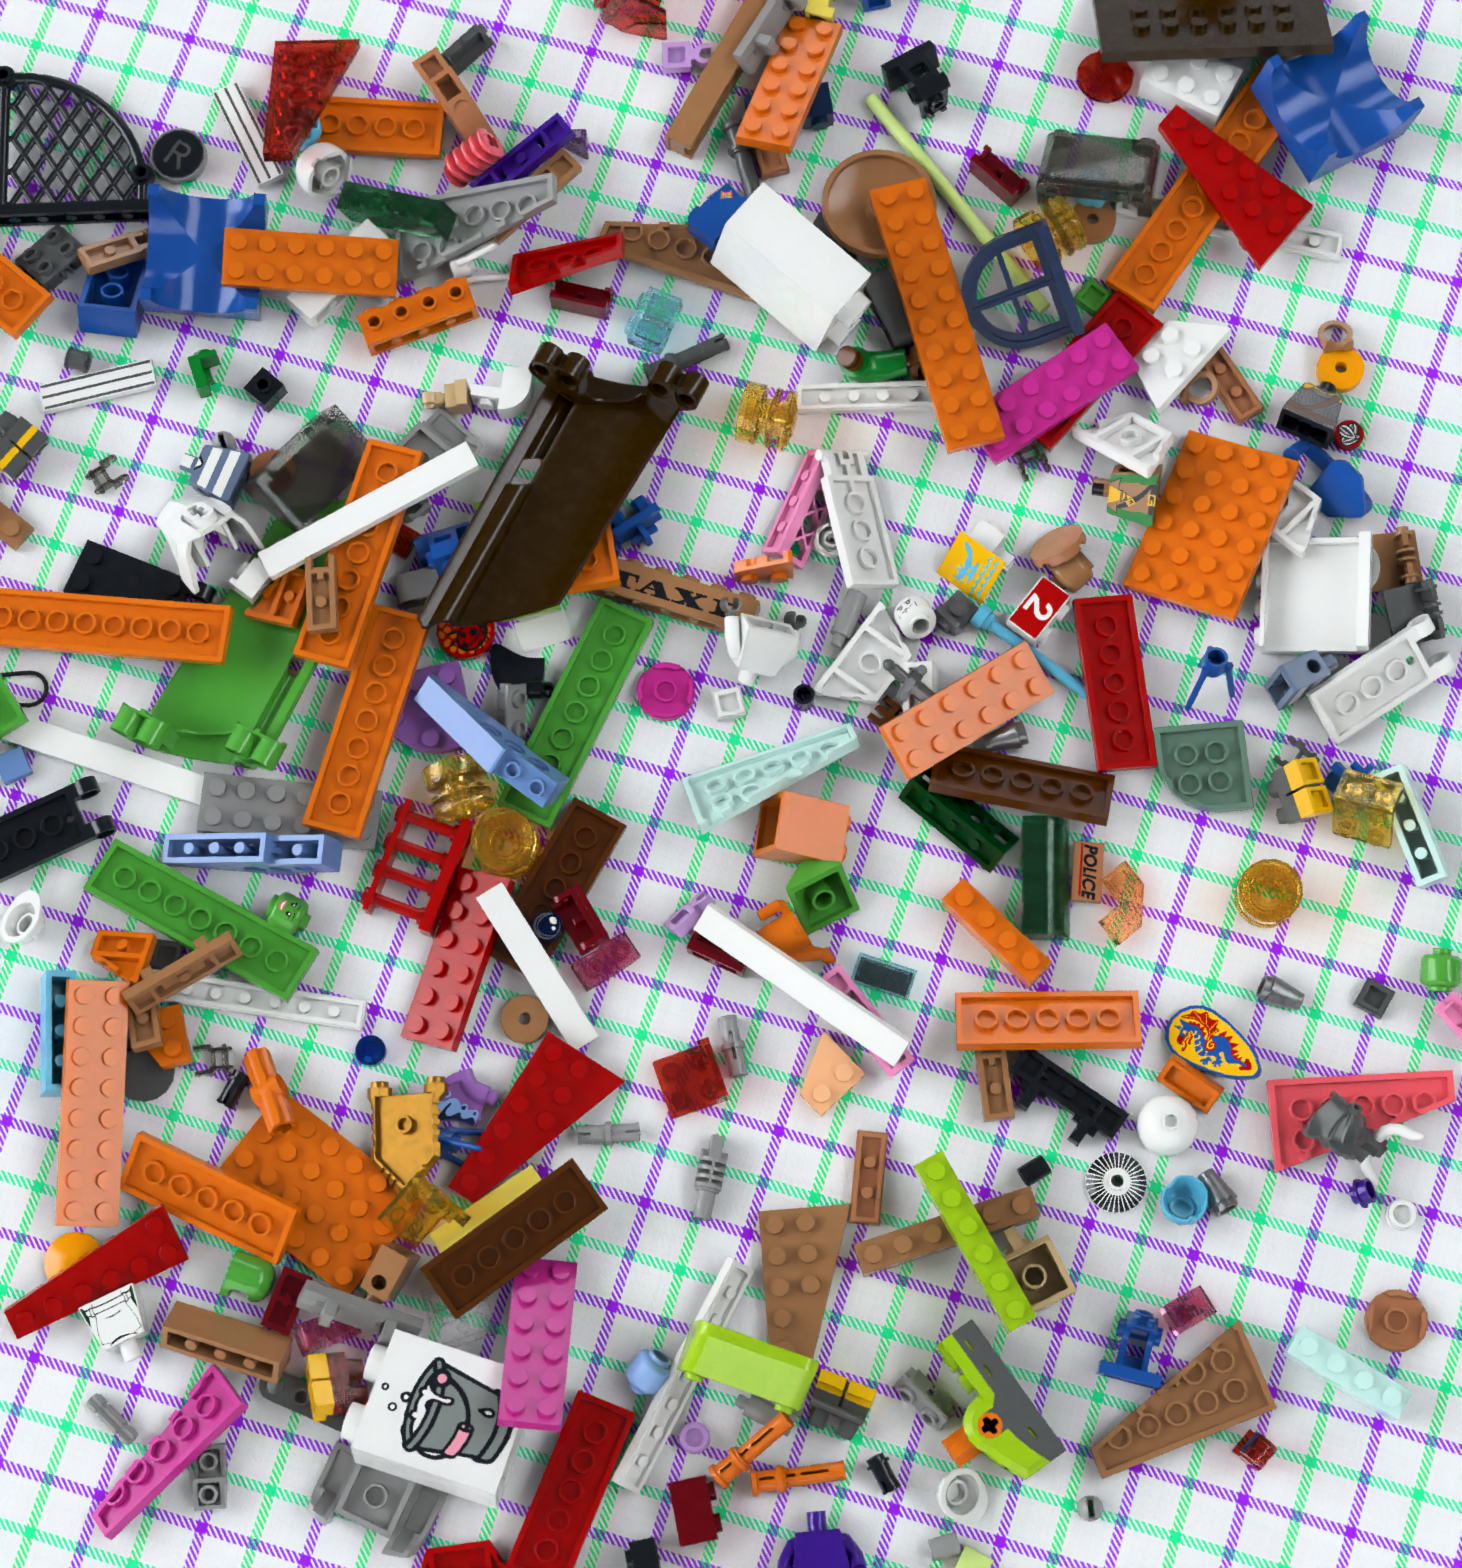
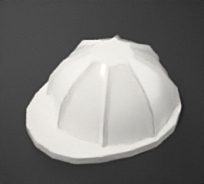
[0,890,45,945]
[936,1467,988,1525]

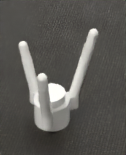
[449,239,510,284]

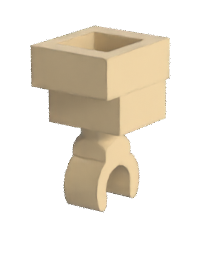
[422,379,472,415]

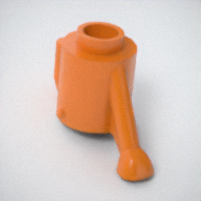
[756,899,837,964]

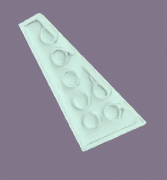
[681,723,860,835]

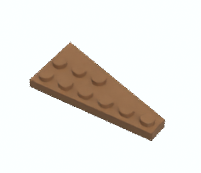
[599,221,757,304]
[758,1204,850,1359]
[1090,1320,1277,1479]

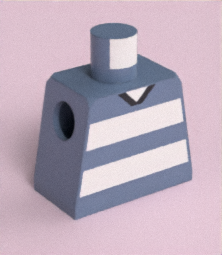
[179,445,253,511]
[1264,650,1338,711]

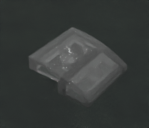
[421,1287,498,1348]

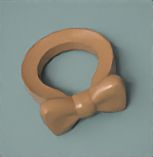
[1318,320,1354,353]
[1179,371,1220,406]

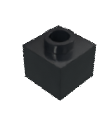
[244,367,288,413]
[624,1537,661,1568]

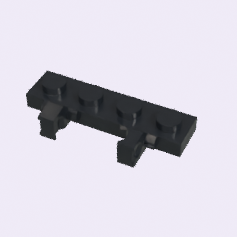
[1009,1050,1129,1147]

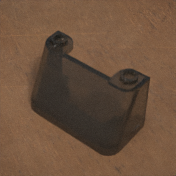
[1036,129,1161,217]
[241,404,368,533]

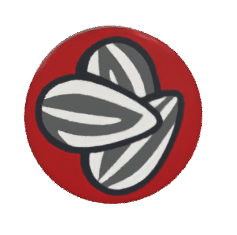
[1333,420,1364,451]

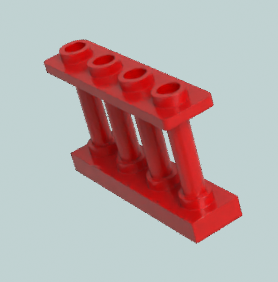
[361,798,477,938]

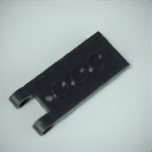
[63,540,217,604]
[0,776,117,883]

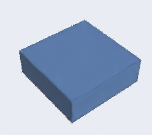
[0,745,34,786]

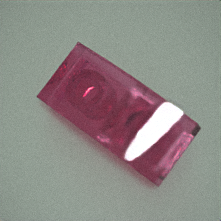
[570,931,641,992]
[291,1317,362,1357]

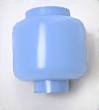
[626,1348,671,1395]

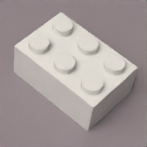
[1138,58,1243,130]

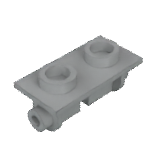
[497,683,527,742]
[893,1367,957,1431]

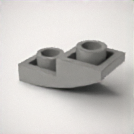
[192,1443,227,1511]

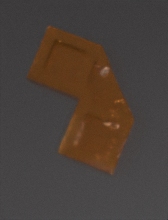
[1098,860,1144,946]

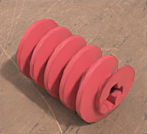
[444,128,505,188]

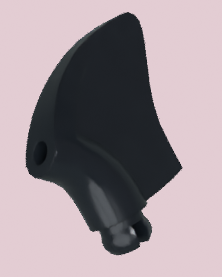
[490,643,554,700]

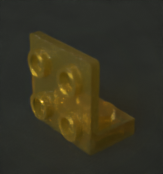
[1332,768,1404,849]
[378,1172,471,1248]

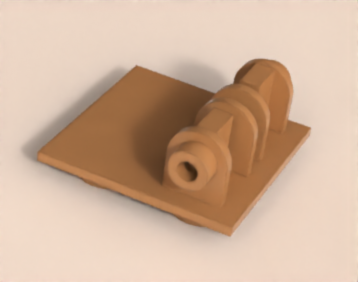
[1357,526,1423,593]

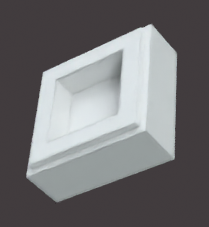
[712,686,747,722]

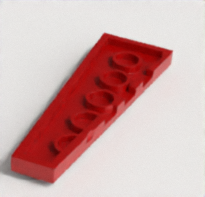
[4,1203,189,1339]

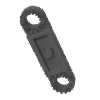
[259,1372,352,1432]

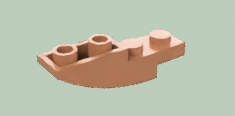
[412,47,498,141]

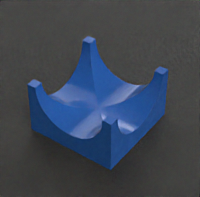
[1250,10,1425,183]
[139,183,269,321]

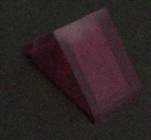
[1159,1285,1217,1337]

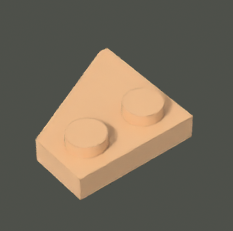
[800,1032,865,1117]

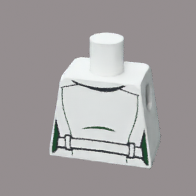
[78,1283,150,1363]

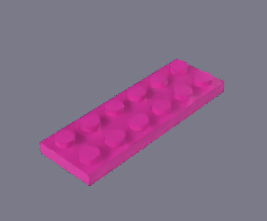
[981,322,1140,466]
[497,1259,578,1432]

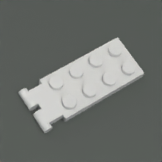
[815,449,900,589]

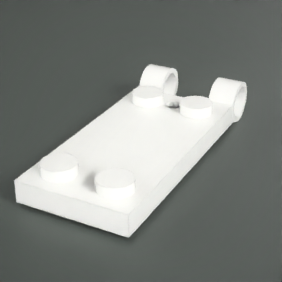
[1305,614,1456,745]

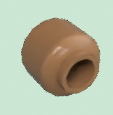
[1050,551,1094,593]

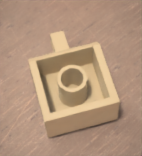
[1002,1226,1077,1313]

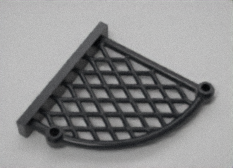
[0,66,155,227]

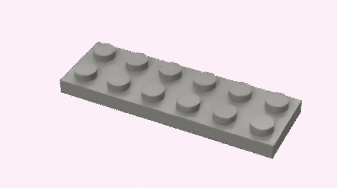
[197,772,383,851]

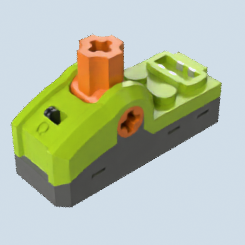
[935,1319,1066,1480]

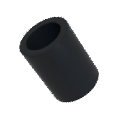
[793,684,814,711]
[1017,1154,1052,1187]

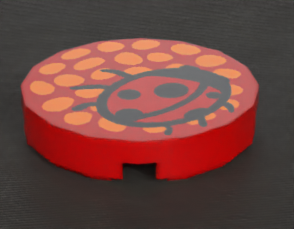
[436,623,495,661]

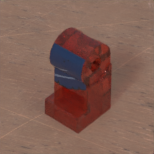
[1231,1429,1278,1472]

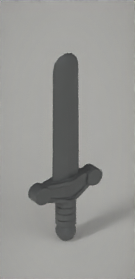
[883,659,935,703]

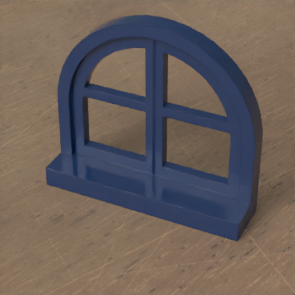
[961,219,1085,349]

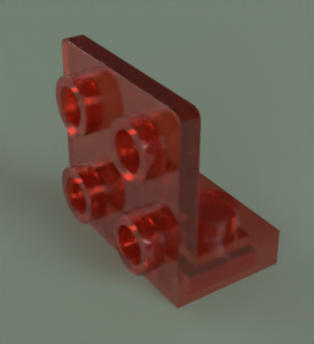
[653,1037,729,1119]

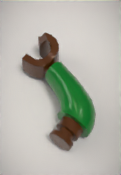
[837,345,925,383]

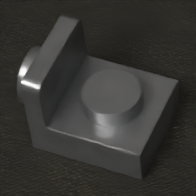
[934,589,979,637]

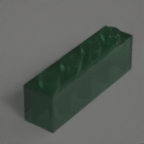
[336,181,457,241]

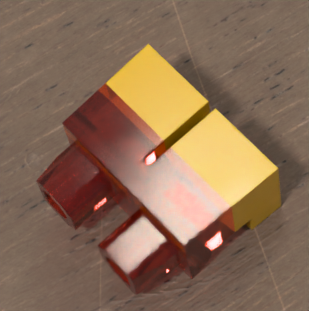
[305,1352,369,1422]

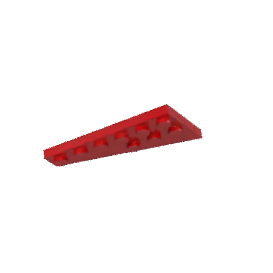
[1158,104,1314,272]
[448,1032,625,1203]

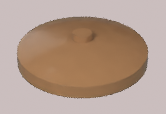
[822,150,937,259]

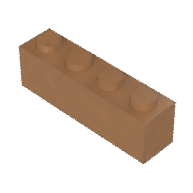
[160,1301,293,1384]

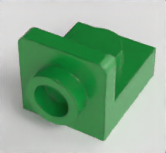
[187,349,221,399]

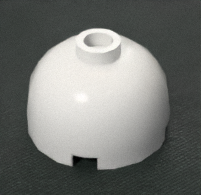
[295,142,353,202]
[1136,1094,1199,1157]

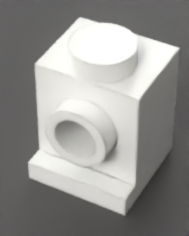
[228,556,272,605]

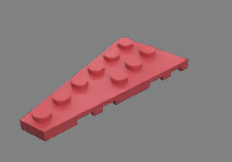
[1266,1070,1456,1173]

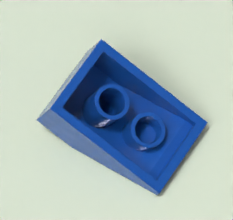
[77,258,147,338]

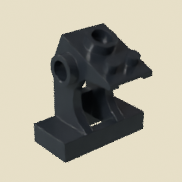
[880,40,950,119]

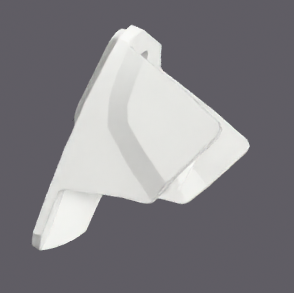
[155,495,266,594]

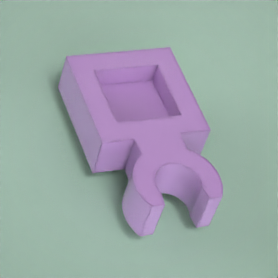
[662,41,711,73]
[664,890,716,939]

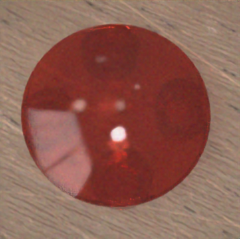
[1076,49,1134,103]

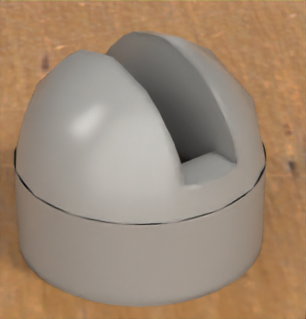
[212,431,237,450]
[1077,1495,1103,1521]

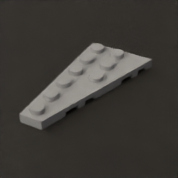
[394,173,557,286]

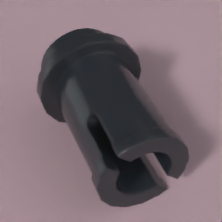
[216,1069,250,1110]
[866,1452,901,1495]

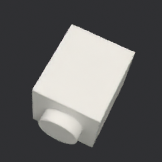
[968,519,1015,573]

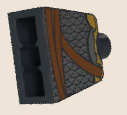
[1276,381,1343,450]

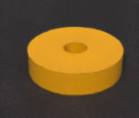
[1316,349,1364,393]

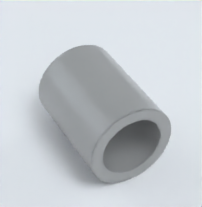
[928,1532,961,1561]

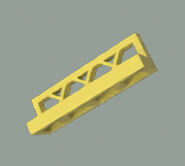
[429,1164,542,1253]

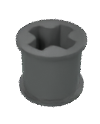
[64,347,92,374]

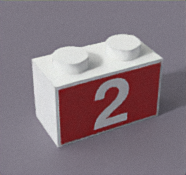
[1006,575,1072,648]

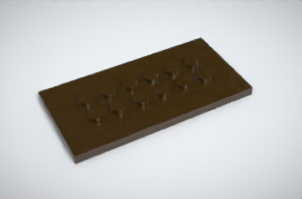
[1092,0,1334,62]

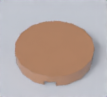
[1029,525,1087,568]
[1364,1289,1428,1352]

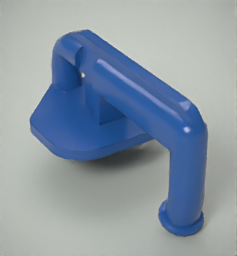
[1283,439,1373,518]

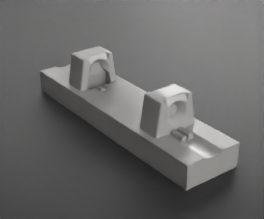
[733,0,807,75]
[295,1279,424,1347]

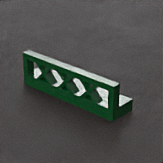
[898,767,1020,873]

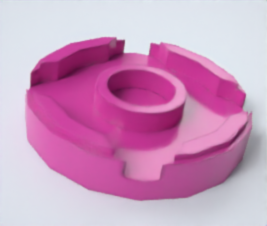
[636,662,695,722]

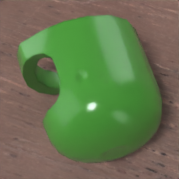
[219,1250,275,1302]

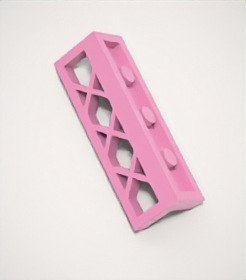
[761,450,828,569]

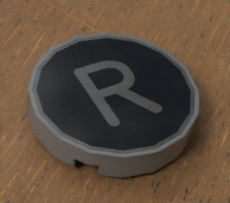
[150,128,208,184]

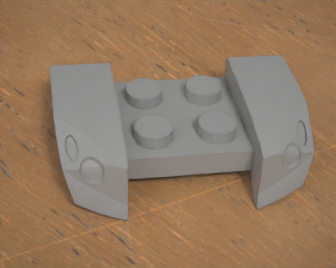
[397,407,483,524]
[307,1441,448,1558]

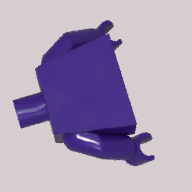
[777,1511,867,1568]

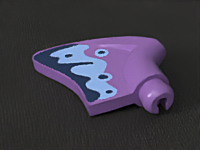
[438,1068,500,1128]

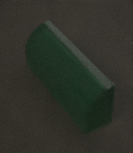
[1021,816,1070,940]

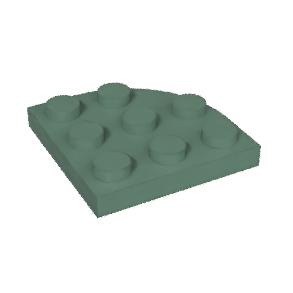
[1153,720,1254,812]

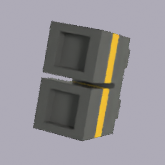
[0,411,50,483]

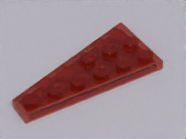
[263,39,360,162]

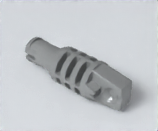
[693,1134,728,1221]

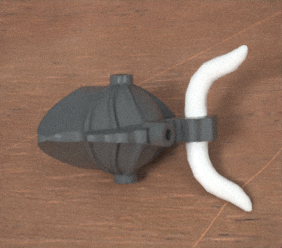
[1302,1091,1424,1190]

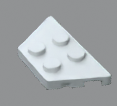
[1134,320,1232,415]
[1071,412,1173,479]
[1271,479,1322,559]
[813,601,912,705]

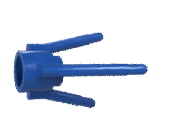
[1185,646,1235,711]
[438,1125,485,1167]

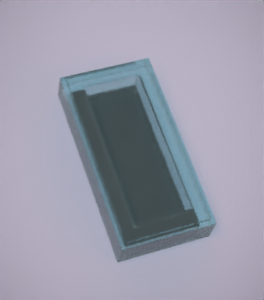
[851,952,917,1001]

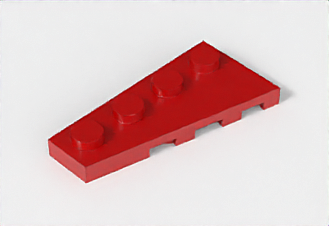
[508,232,626,295]

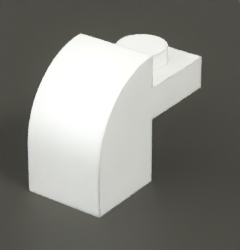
[470,366,536,419]

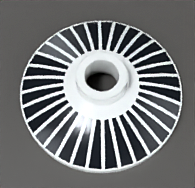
[1085,1152,1147,1214]

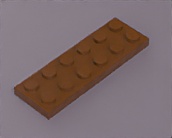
[928,747,1115,826]
[490,797,627,975]
[420,1158,609,1320]

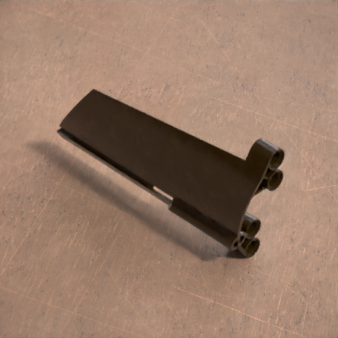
[417,342,709,629]

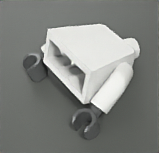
[720,597,807,686]

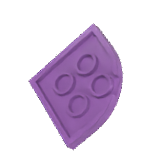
[394,660,468,754]

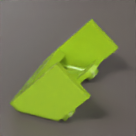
[676,1320,820,1415]

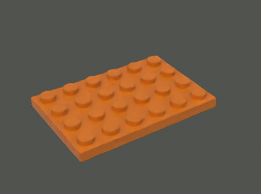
[1123,430,1300,622]
[220,1095,425,1294]

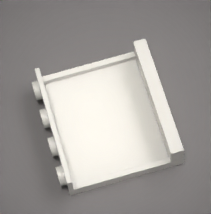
[1254,531,1373,654]

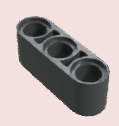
[863,266,913,350]

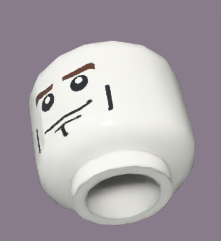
[894,595,936,639]

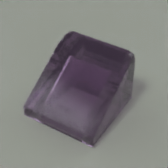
[563,129,589,160]

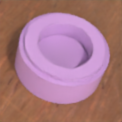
[679,1422,710,1454]

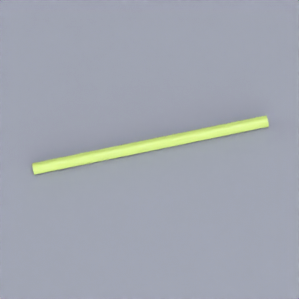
[865,93,1051,314]

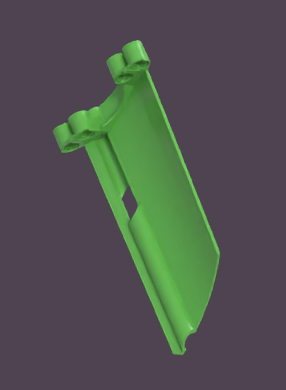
[110,498,347,771]

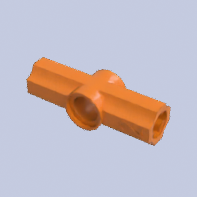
[243,1047,296,1137]

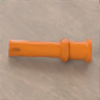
[708,1412,795,1489]
[750,1460,846,1497]

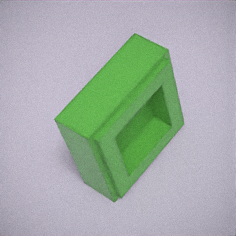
[1074,277,1113,317]

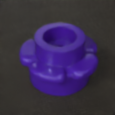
[1349,1178,1376,1208]

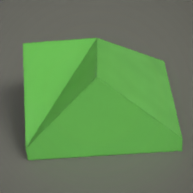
[785,860,860,935]

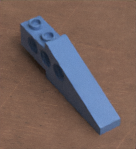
[414,674,570,808]
[162,832,343,875]

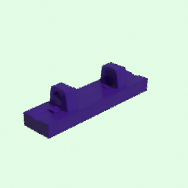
[469,112,576,188]

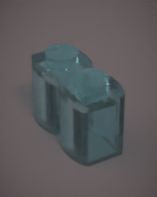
[624,286,683,356]

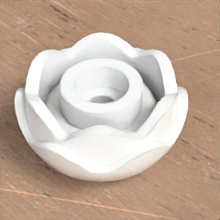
[814,523,839,558]

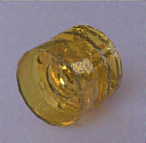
[1013,194,1087,272]
[735,381,798,452]
[421,753,496,823]
[471,807,542,879]
[1234,859,1303,928]

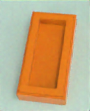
[1156,1053,1225,1114]

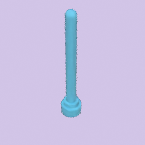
[970,604,1086,699]

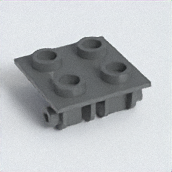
[15,224,84,291]
[1381,578,1447,644]

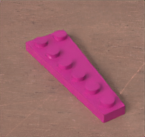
[91,1364,248,1540]

